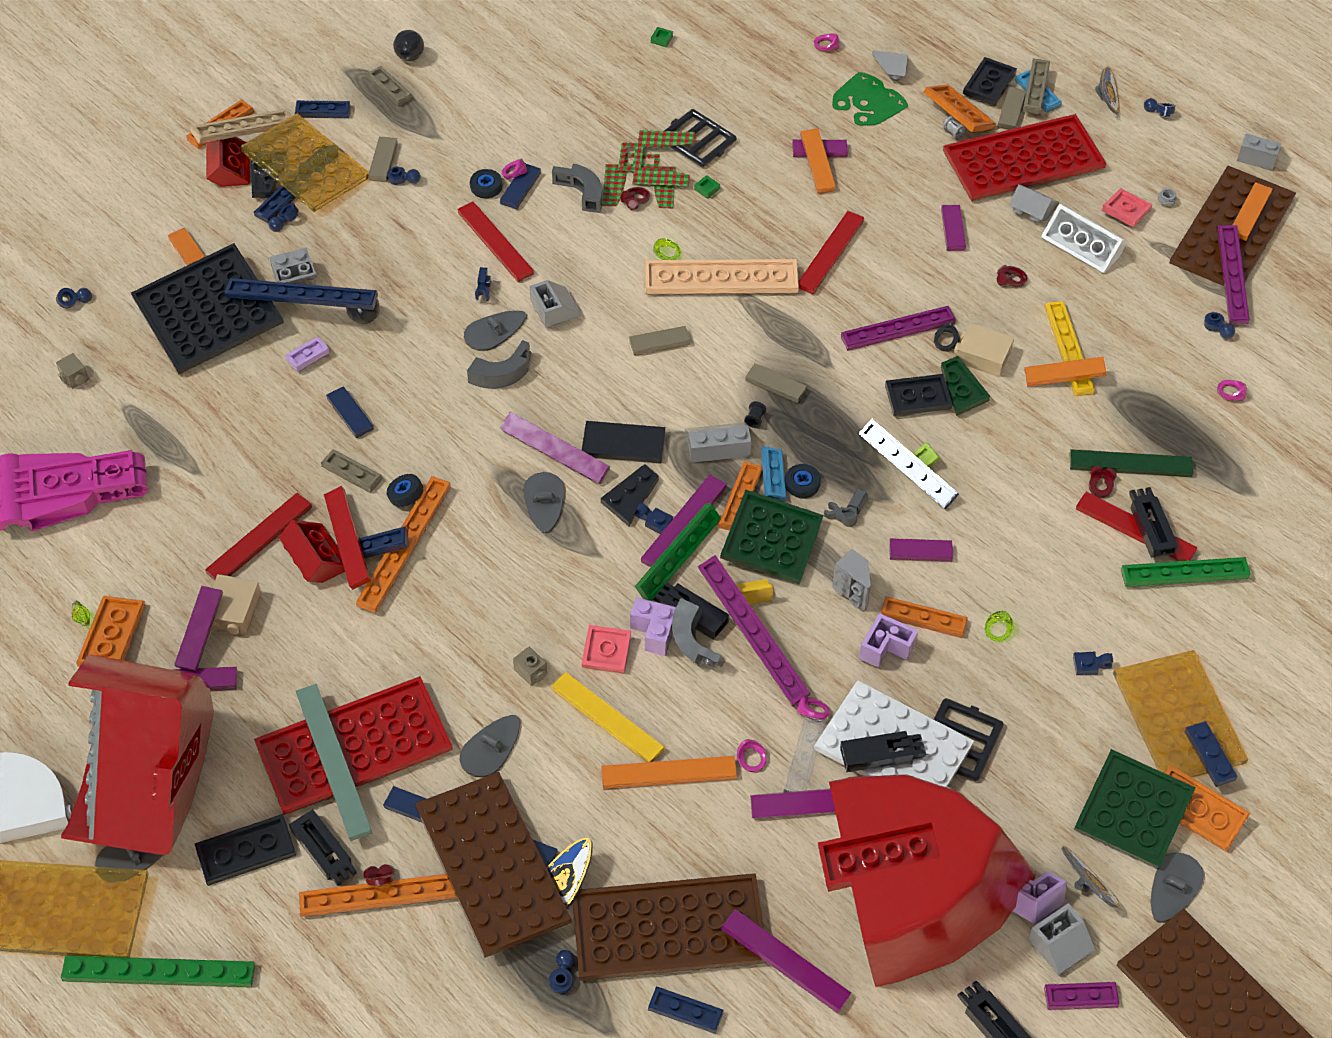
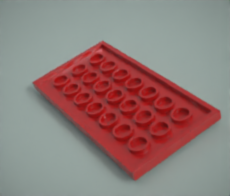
[943,114,1106,201]
[254,676,453,815]

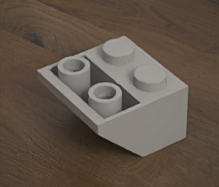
[269,247,317,283]
[530,280,581,328]
[832,549,871,611]
[1028,903,1095,976]

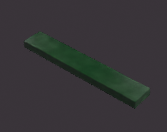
[1069,449,1193,477]

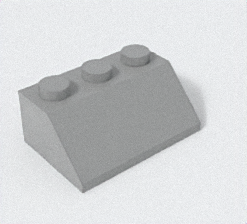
[685,422,752,463]

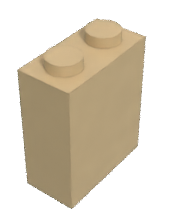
[954,322,1014,377]
[211,574,261,635]

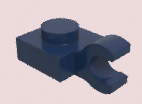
[475,267,491,301]
[636,503,673,534]
[1073,651,1113,675]

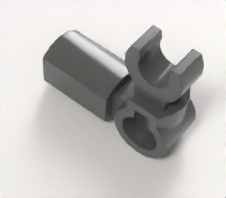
[824,489,868,527]

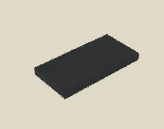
[581,421,666,463]
[194,814,296,886]

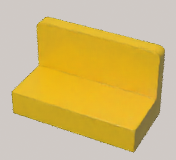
[736,579,773,605]

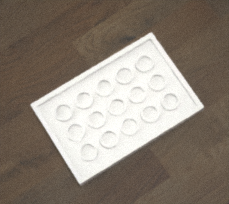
[814,680,974,787]

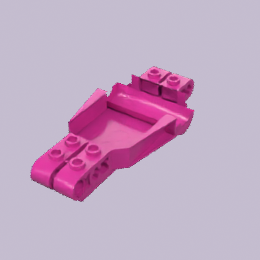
[0,450,148,532]

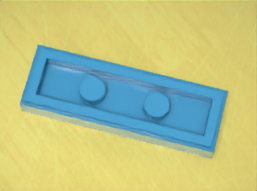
[1015,70,1062,113]
[761,446,786,502]

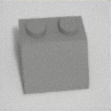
[1237,134,1282,171]
[1009,184,1059,222]

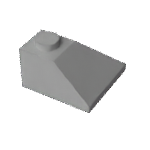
[872,51,908,80]

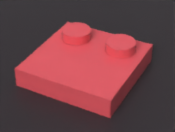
[1101,188,1153,227]
[582,625,631,673]

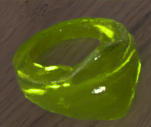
[653,238,681,260]
[72,600,90,627]
[984,611,1014,642]

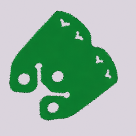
[832,72,908,126]

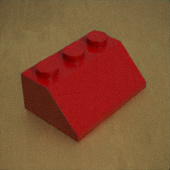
[206,137,250,187]
[278,520,345,583]

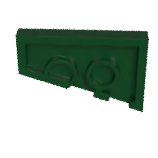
[940,356,990,416]

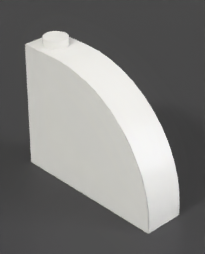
[0,752,72,843]

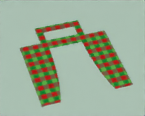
[618,130,695,186]
[602,153,676,208]

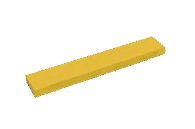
[1044,301,1095,396]
[551,672,664,762]

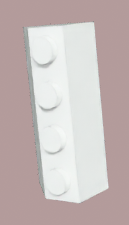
[1041,204,1129,273]

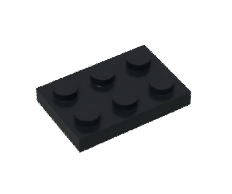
[963,57,1017,106]
[885,374,952,416]

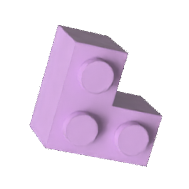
[630,598,676,656]
[859,613,919,667]
[1013,871,1067,925]

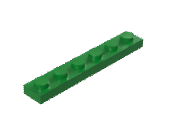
[635,503,721,601]
[1121,557,1251,587]

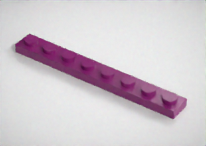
[698,555,811,707]

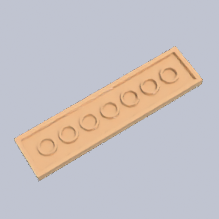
[645,259,798,294]

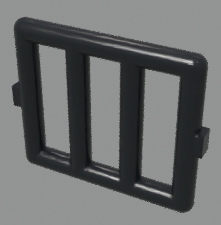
[664,109,737,167]
[933,698,1004,781]

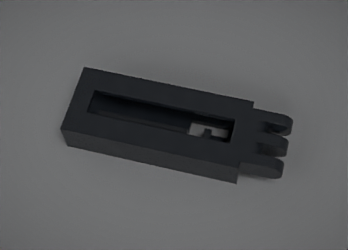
[1129,487,1178,558]
[653,582,729,640]
[840,731,927,773]
[289,809,357,886]
[957,981,1031,1038]

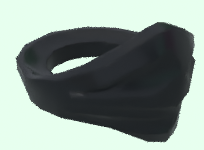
[934,323,960,351]

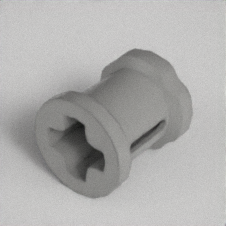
[942,116,966,139]

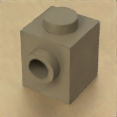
[56,353,89,389]
[513,646,547,686]

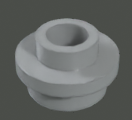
[1158,188,1177,206]

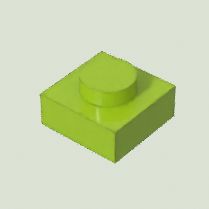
[913,442,941,468]

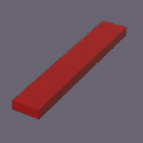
[457,201,534,282]
[798,211,864,295]
[324,486,371,590]
[1076,491,1198,561]
[205,493,312,580]

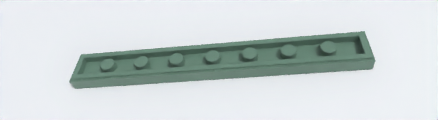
[296,684,372,841]

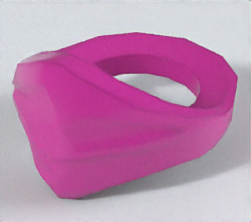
[814,33,840,51]
[502,158,528,179]
[1217,380,1247,401]
[797,696,830,719]
[737,739,767,772]

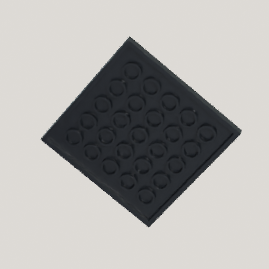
[131,243,284,375]

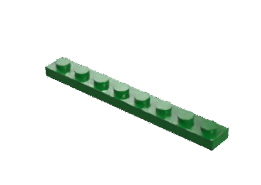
[61,955,255,987]

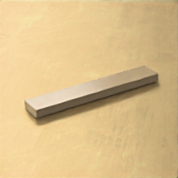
[190,109,295,144]

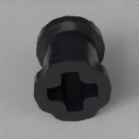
[744,401,766,428]

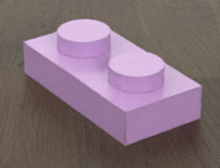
[285,336,330,372]

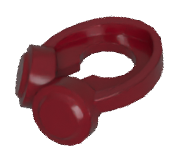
[620,187,650,210]
[997,265,1028,287]
[1089,466,1117,498]
[364,864,394,885]

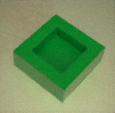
[651,27,673,47]
[694,175,720,199]

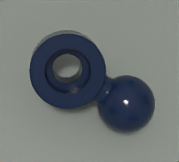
[1144,98,1176,117]
[387,166,421,185]
[268,203,299,231]
[56,288,92,309]
[1204,312,1235,339]
[549,950,575,994]

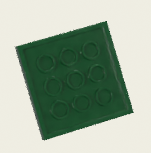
[720,489,824,584]
[1074,749,1196,869]

